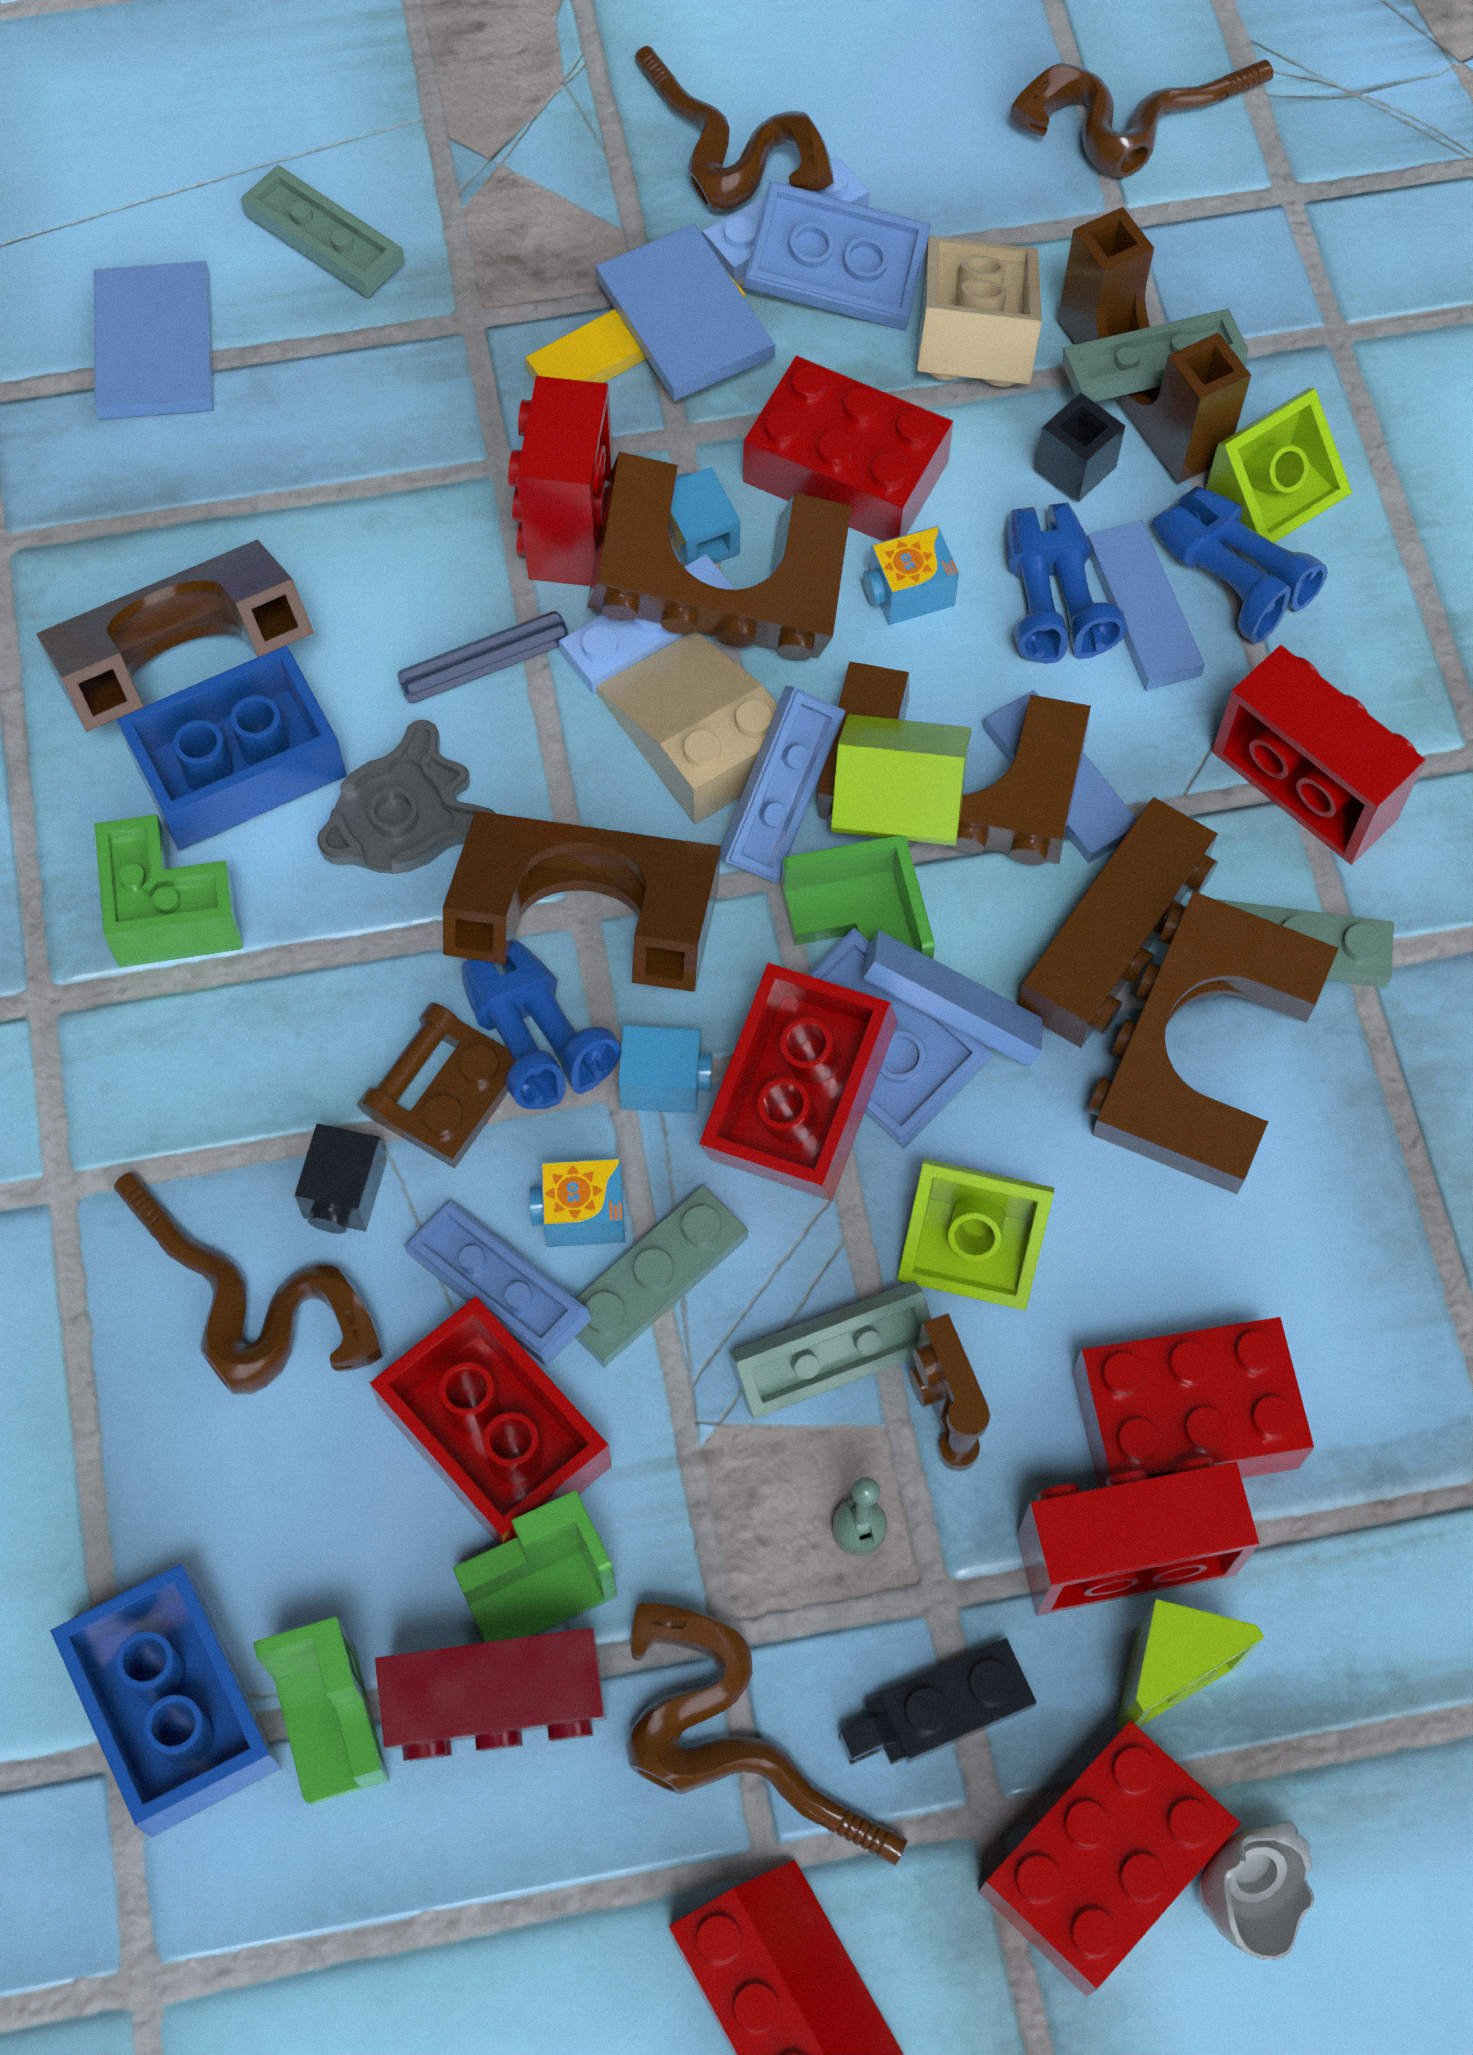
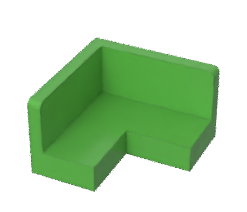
[94,814,243,968]
[781,835,935,959]
[452,1490,617,1642]
[253,1616,389,1805]

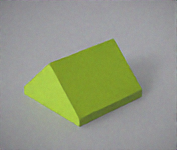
[1206,388,1352,543]
[831,714,971,846]
[897,1158,1055,1311]
[1117,1599,1265,1731]

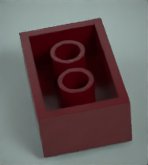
[375,1628,607,1761]

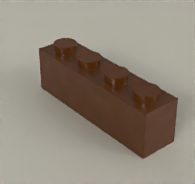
[1018,797,1218,1048]

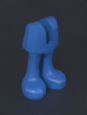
[1152,486,1328,644]
[1007,502,1127,664]
[461,940,621,1109]

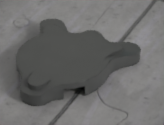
[317,719,495,874]

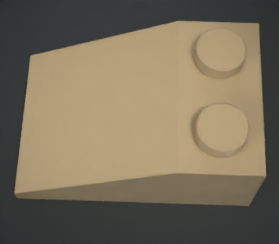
[917,235,1042,387]
[596,631,778,825]

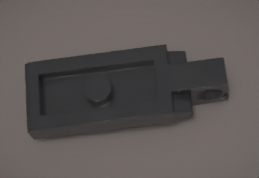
[839,1638,1037,1765]

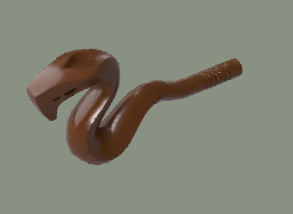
[635,46,834,211]
[1010,59,1273,178]
[114,1172,383,1394]
[626,1603,908,1865]

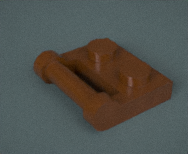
[357,1002,514,1169]
[909,1313,990,1472]

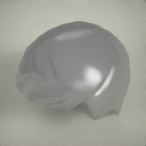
[1199,1820,1314,1961]

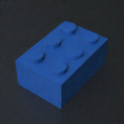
[116,645,347,851]
[50,1563,282,1838]

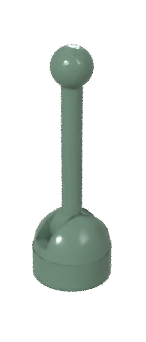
[832,1477,887,1556]

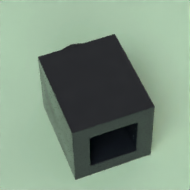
[1035,392,1126,502]
[294,1123,387,1234]

